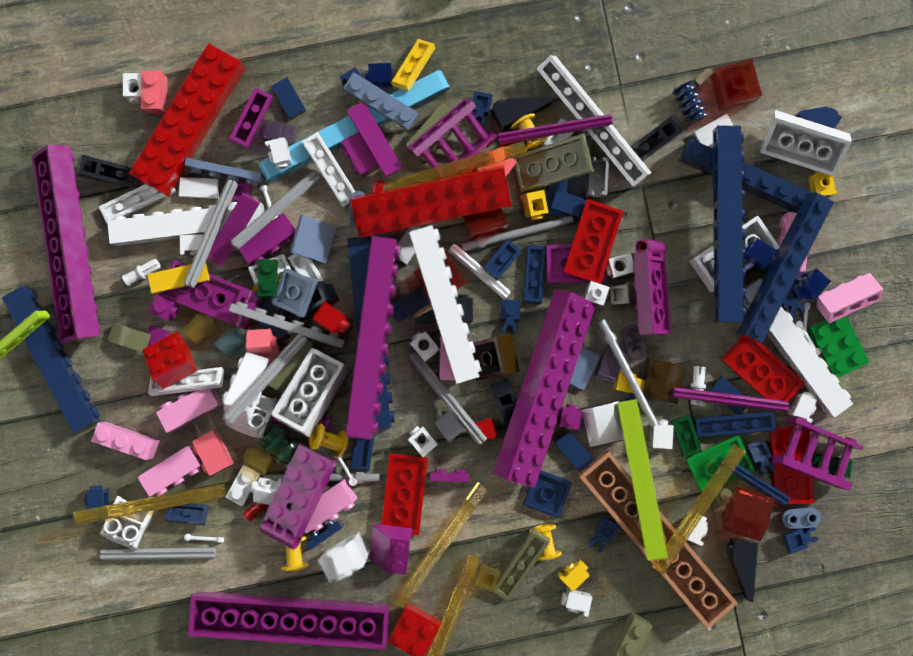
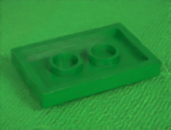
[808,316,870,378]
[685,434,755,494]

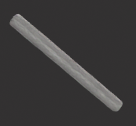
[231,170,321,249]
[184,179,238,288]
[223,334,307,424]
[408,352,487,445]
[100,548,216,560]

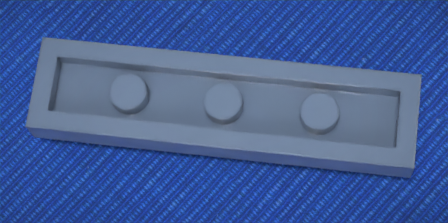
[343,72,419,131]
[185,158,264,186]

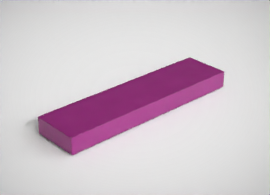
[347,102,402,178]
[207,193,260,267]

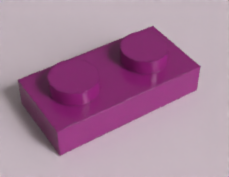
[430,468,469,482]

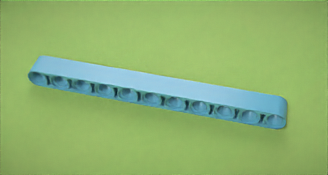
[258,70,450,182]

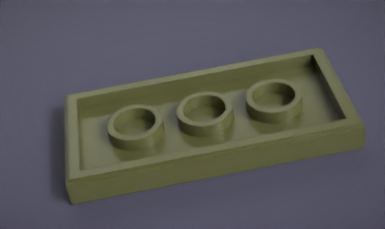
[512,134,594,193]

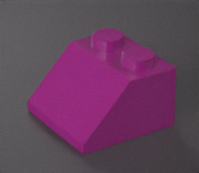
[370,524,412,575]

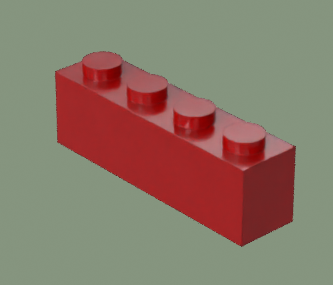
[313,302,353,336]

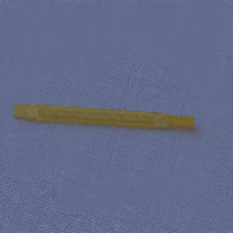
[385,141,527,190]
[652,445,746,575]
[394,482,489,608]
[73,484,226,525]
[429,554,480,656]

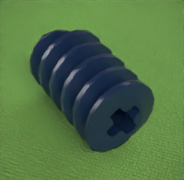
[672,81,710,124]

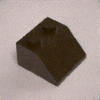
[472,334,520,381]
[642,358,685,404]

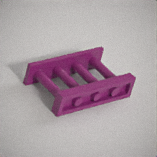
[407,98,497,180]
[772,416,864,491]

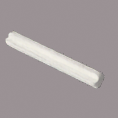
[449,244,510,299]

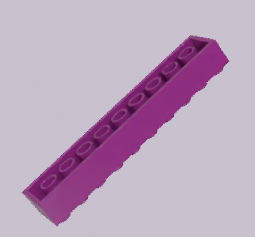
[31,145,100,344]
[346,237,401,439]
[493,289,596,488]
[188,591,390,649]

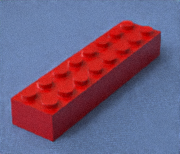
[129,43,245,197]
[350,165,512,238]

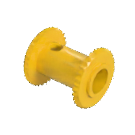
[511,113,548,152]
[309,424,348,457]
[529,524,562,561]
[281,536,309,571]

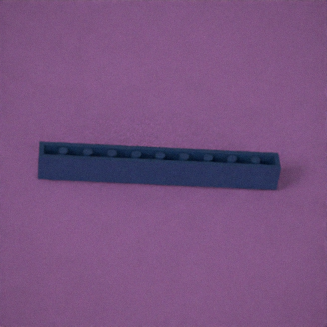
[713,125,746,323]
[347,236,395,429]

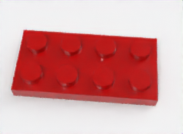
[563,199,624,284]
[720,336,805,402]
[769,426,814,505]
[381,453,428,535]

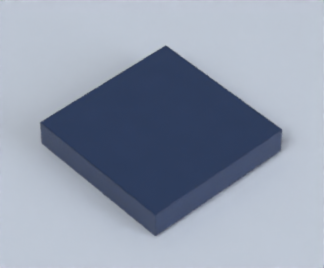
[523,470,573,518]

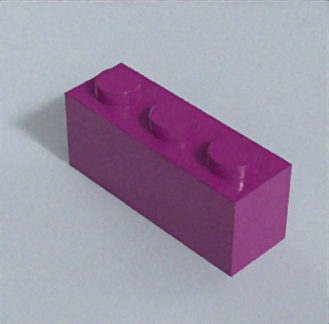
[229,87,273,151]
[239,213,296,266]

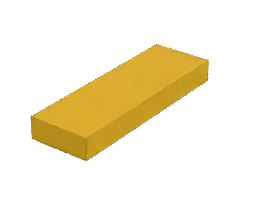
[391,39,435,91]
[147,262,210,294]

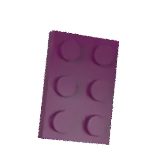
[546,244,605,284]

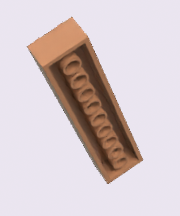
[577,450,738,629]

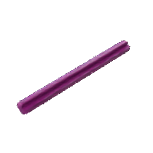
[498,114,613,144]
[673,387,789,412]

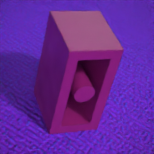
[341,132,379,178]

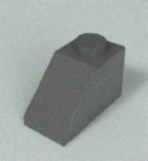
[434,410,464,442]

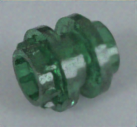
[260,425,300,465]

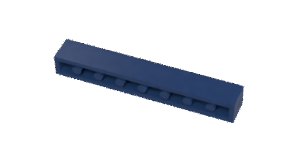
[679,139,812,213]
[736,193,834,343]
[1,286,101,433]

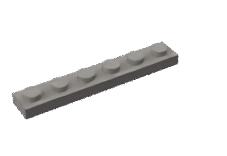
[229,301,344,348]

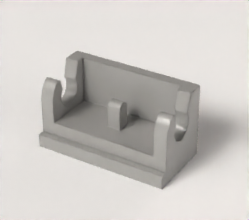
[585,157,609,199]

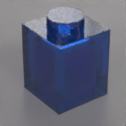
[365,63,393,88]
[745,238,777,269]
[797,269,831,300]

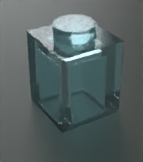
[214,327,246,357]

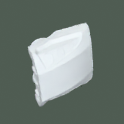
[226,395,277,438]
[581,401,624,447]
[100,496,154,549]

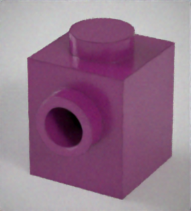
[148,295,180,321]
[557,404,582,430]

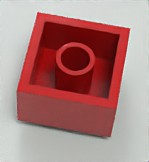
[142,331,198,389]
[388,602,441,656]

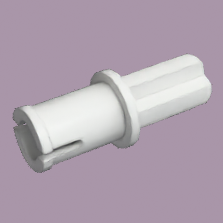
[122,259,161,286]

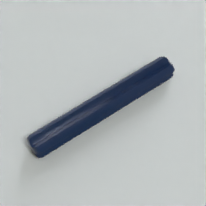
[720,457,790,506]

